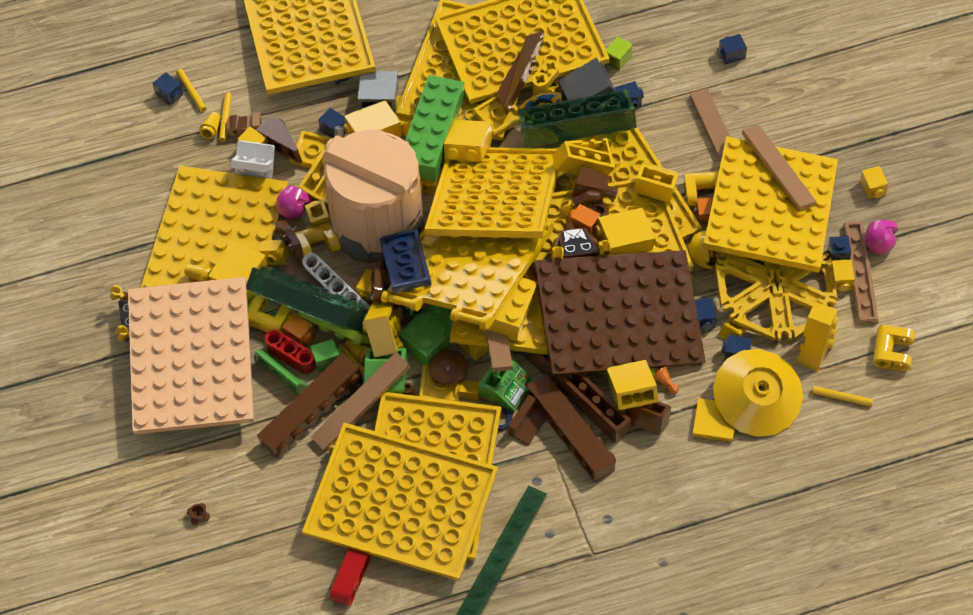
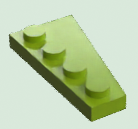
[298,309,371,346]

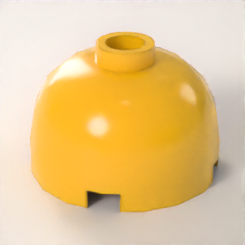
[687,230,720,269]

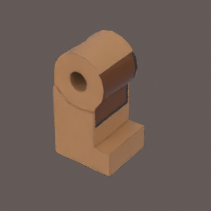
[227,112,262,137]

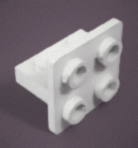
[231,140,275,179]

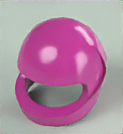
[276,185,313,219]
[865,220,899,254]

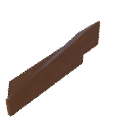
[497,31,544,116]

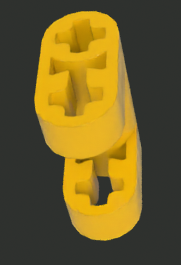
[532,60,559,95]
[684,171,719,207]
[295,221,341,257]
[248,292,295,333]
[873,325,915,371]

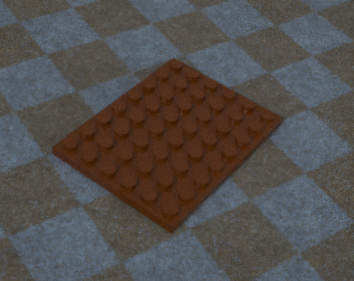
[533,250,706,376]

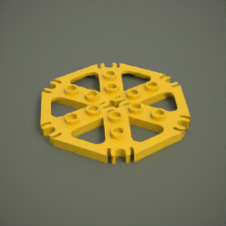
[715,252,838,342]

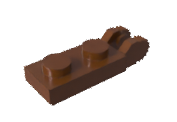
[276,220,304,261]

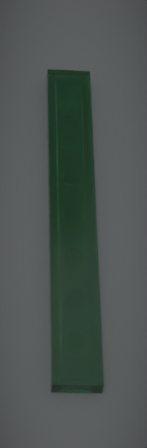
[456,485,547,615]

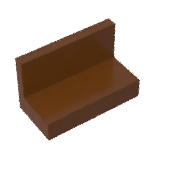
[508,395,546,446]

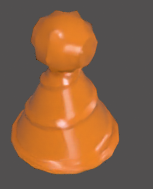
[653,366,679,394]

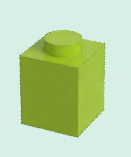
[606,36,632,70]

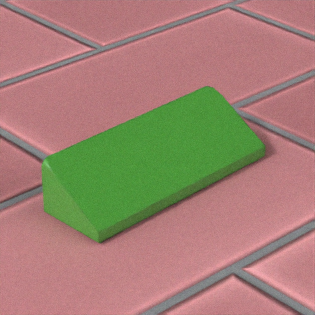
[255,349,308,395]

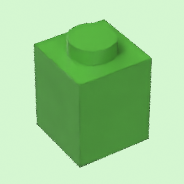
[310,339,342,372]

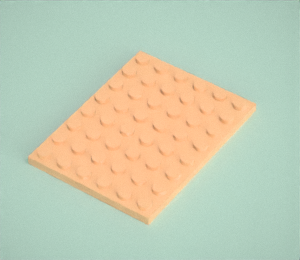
[128,277,254,435]

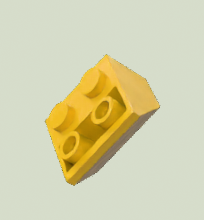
[633,162,680,203]

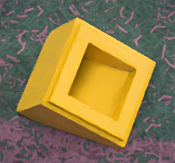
[719,320,747,340]
[459,380,480,401]

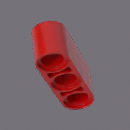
[265,330,315,374]
[329,548,371,606]

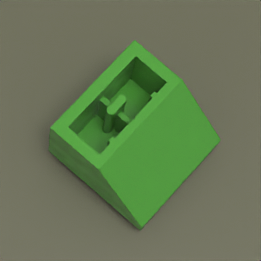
[364,348,407,393]

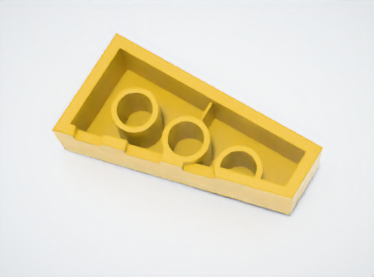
[363,301,405,357]

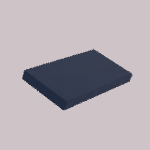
[379,229,432,294]

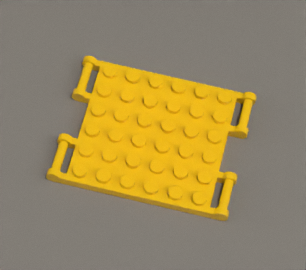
[381,221,554,329]

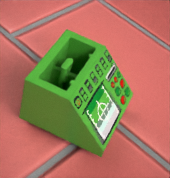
[479,360,533,412]

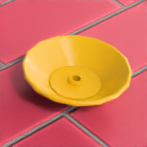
[713,349,803,437]

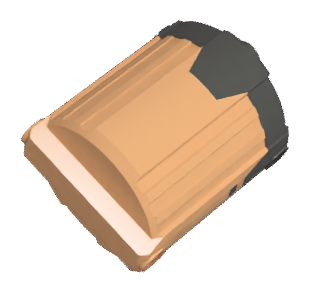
[323,129,424,262]

